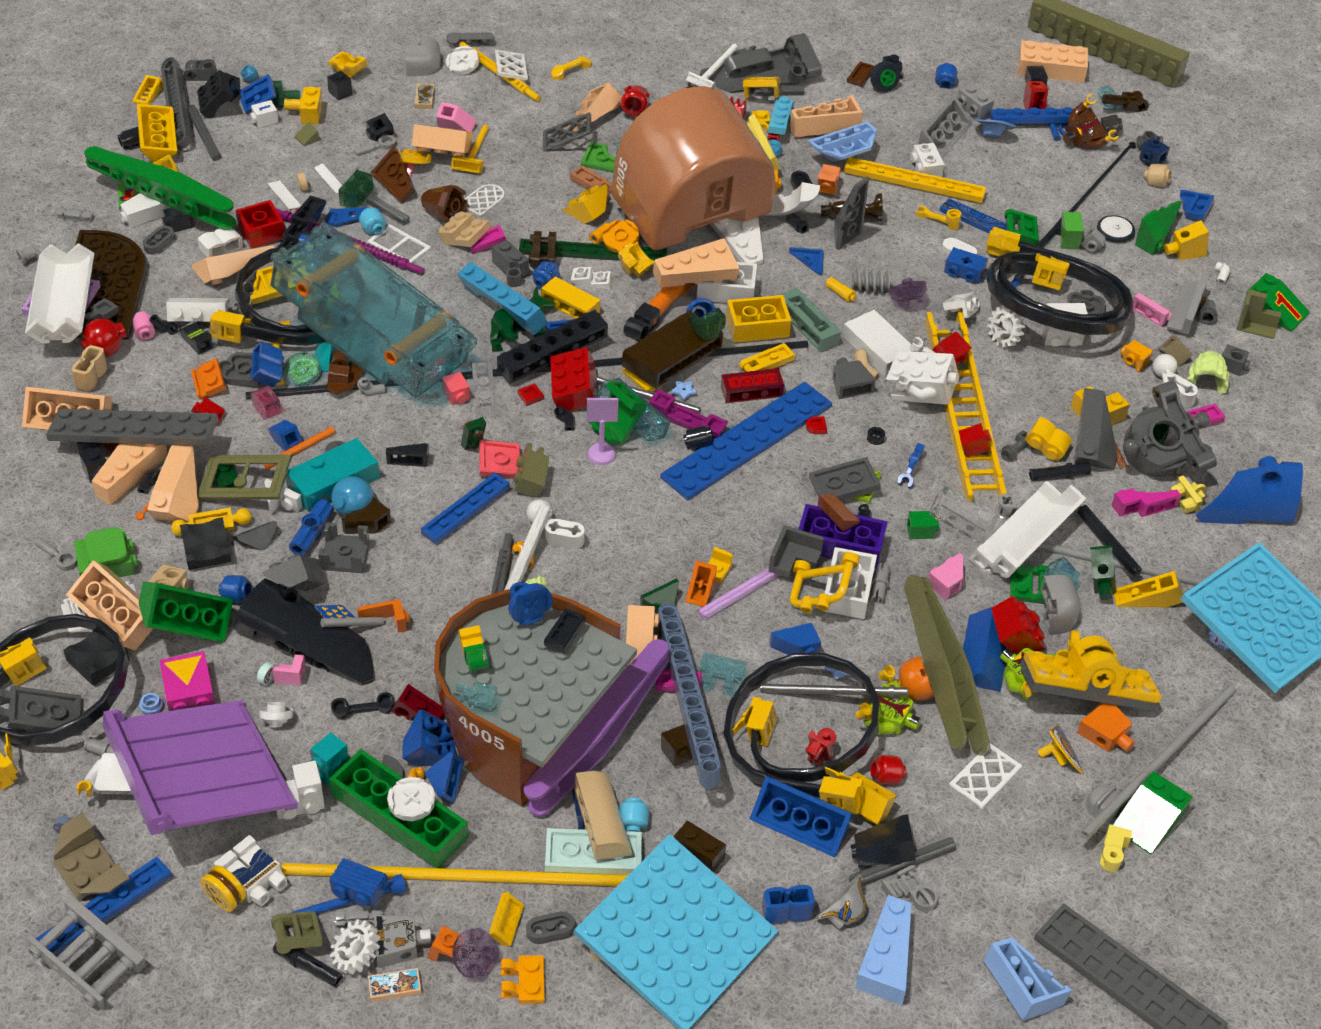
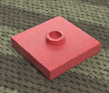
[479,440,520,479]

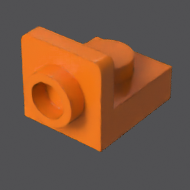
[427,926,464,961]

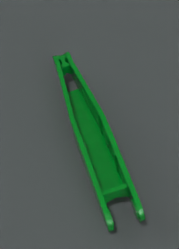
[84,146,236,230]

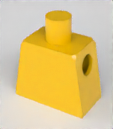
[1164,221,1209,261]

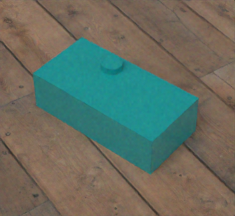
[286,438,380,512]

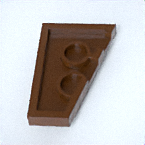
[370,146,415,203]

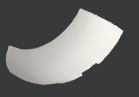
[763,182,820,216]

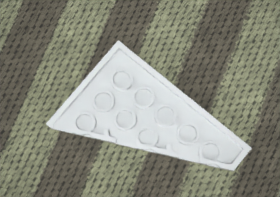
[710,217,763,265]

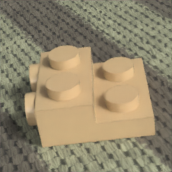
[438,212,492,247]

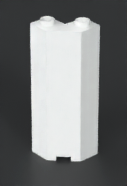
[25,244,94,343]
[969,481,1086,578]

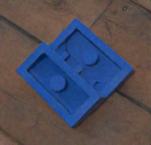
[239,74,276,114]

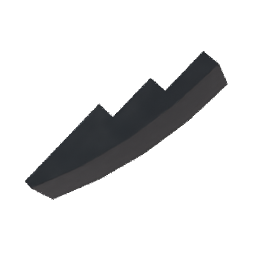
[276,195,327,261]

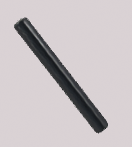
[1077,505,1142,577]

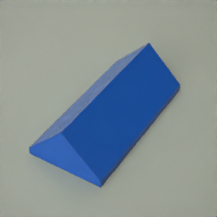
[963,606,1007,692]
[750,776,852,857]

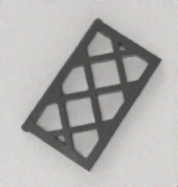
[543,112,592,151]

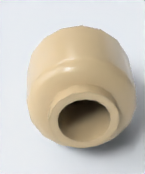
[1144,164,1172,187]

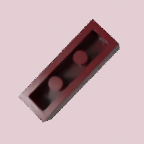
[721,368,784,404]

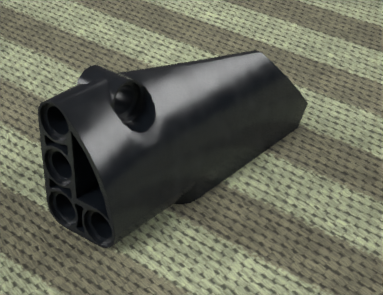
[234,578,373,684]

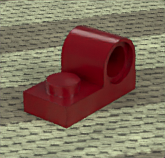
[392,684,443,720]

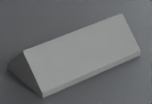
[918,95,972,159]

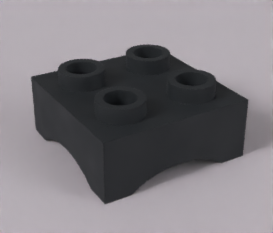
[197,70,234,119]
[180,517,231,570]
[63,630,130,686]

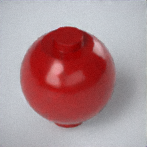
[80,318,127,357]

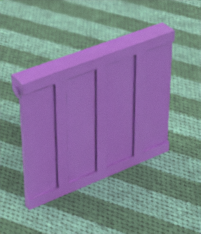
[103,700,298,835]

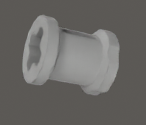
[16,243,40,265]
[995,494,1017,520]

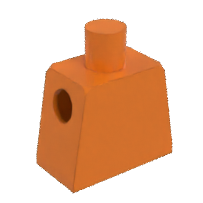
[1077,703,1135,752]

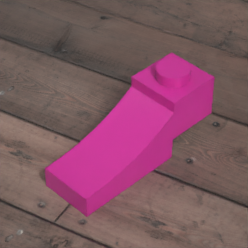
[1112,488,1181,517]

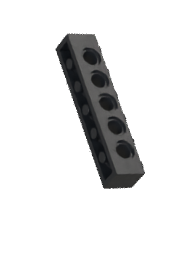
[497,310,608,384]

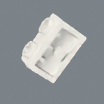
[943,292,980,318]

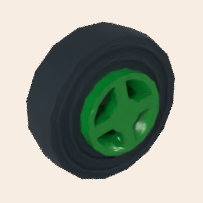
[870,61,900,92]

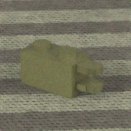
[513,442,550,498]

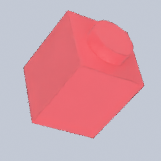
[442,372,470,405]

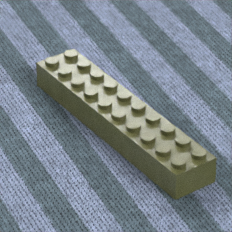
[1027,0,1190,88]

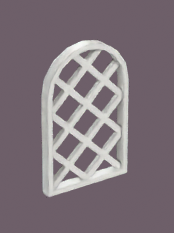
[465,184,504,217]

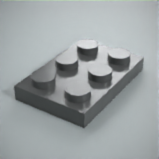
[809,457,881,501]

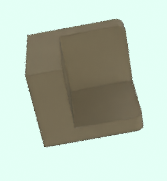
[1158,335,1193,367]

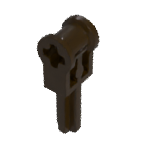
[1102,91,1149,112]

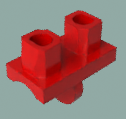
[805,728,837,766]

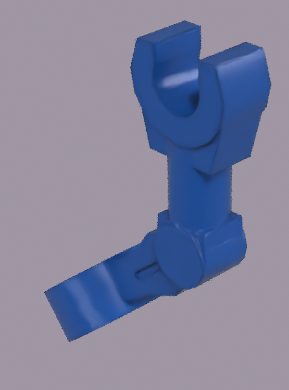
[898,443,926,488]

